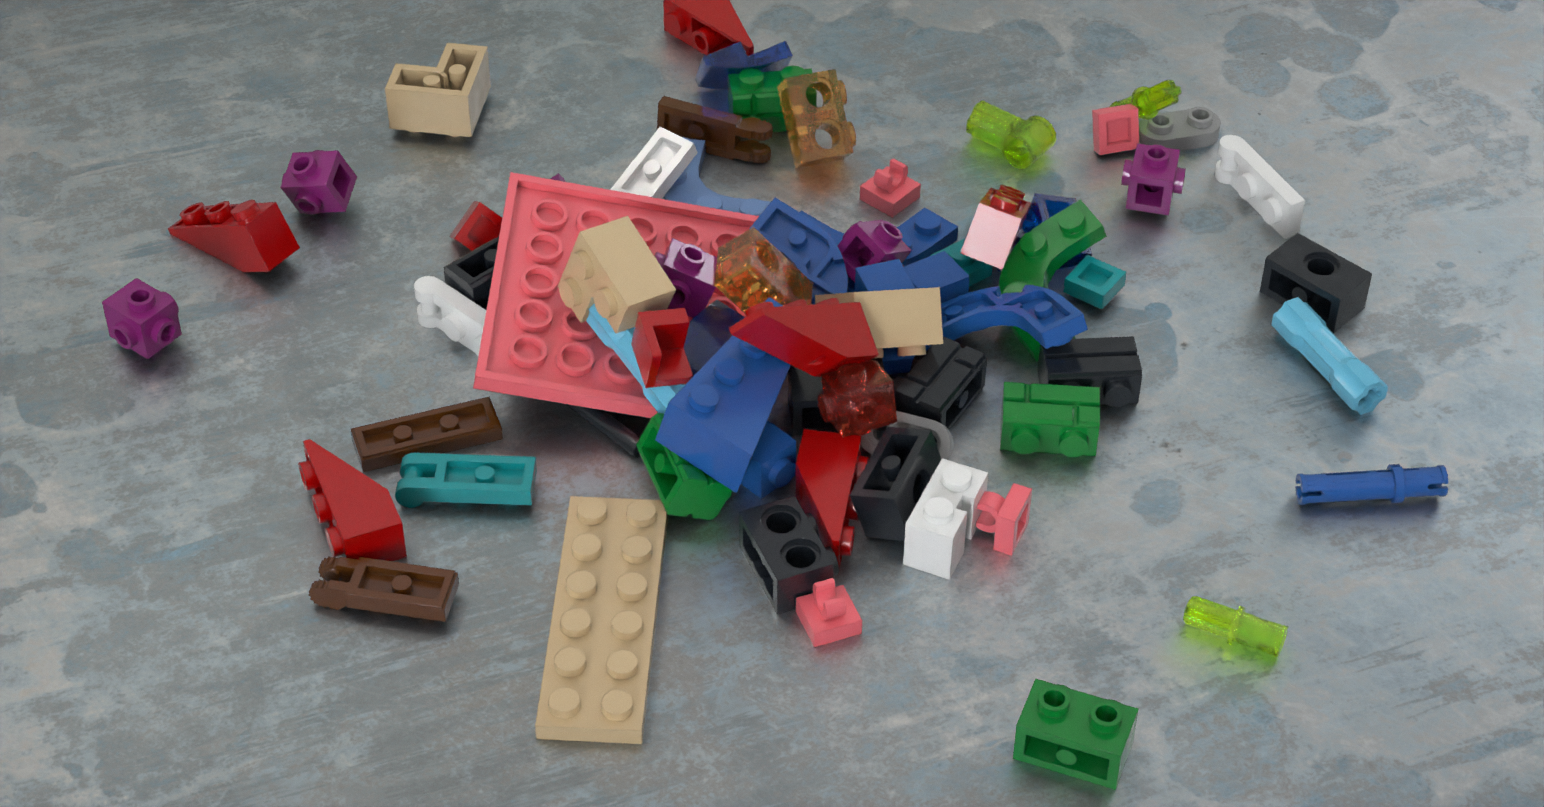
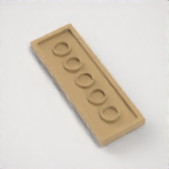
[535,496,668,744]

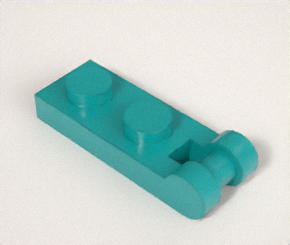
[395,453,537,508]

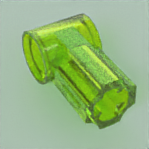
[966,100,1057,169]

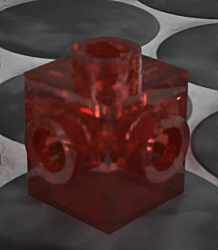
[818,360,897,438]

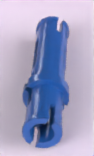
[1295,464,1448,505]

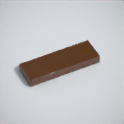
[351,396,503,473]

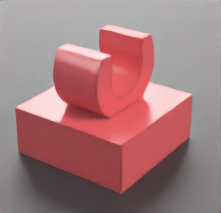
[1092,104,1139,155]
[859,158,921,218]
[976,483,1032,556]
[796,578,862,647]

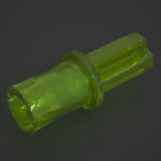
[1110,79,1182,120]
[1183,596,1289,658]

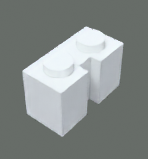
[903,458,988,580]

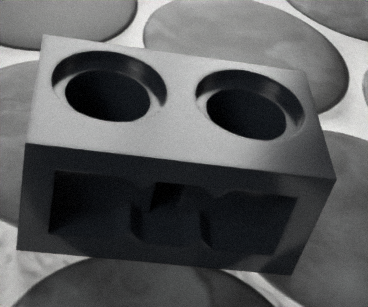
[739,496,839,615]

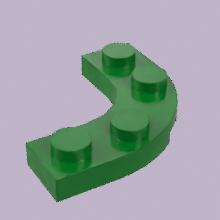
[999,199,1107,362]

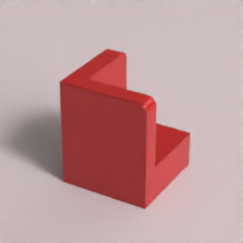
[449,201,502,251]
[631,308,693,388]

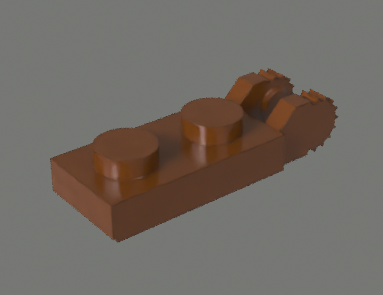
[657,96,773,164]
[308,556,459,622]

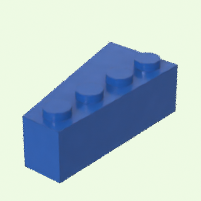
[655,297,791,494]

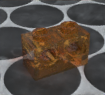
[777,69,856,169]
[714,227,813,313]

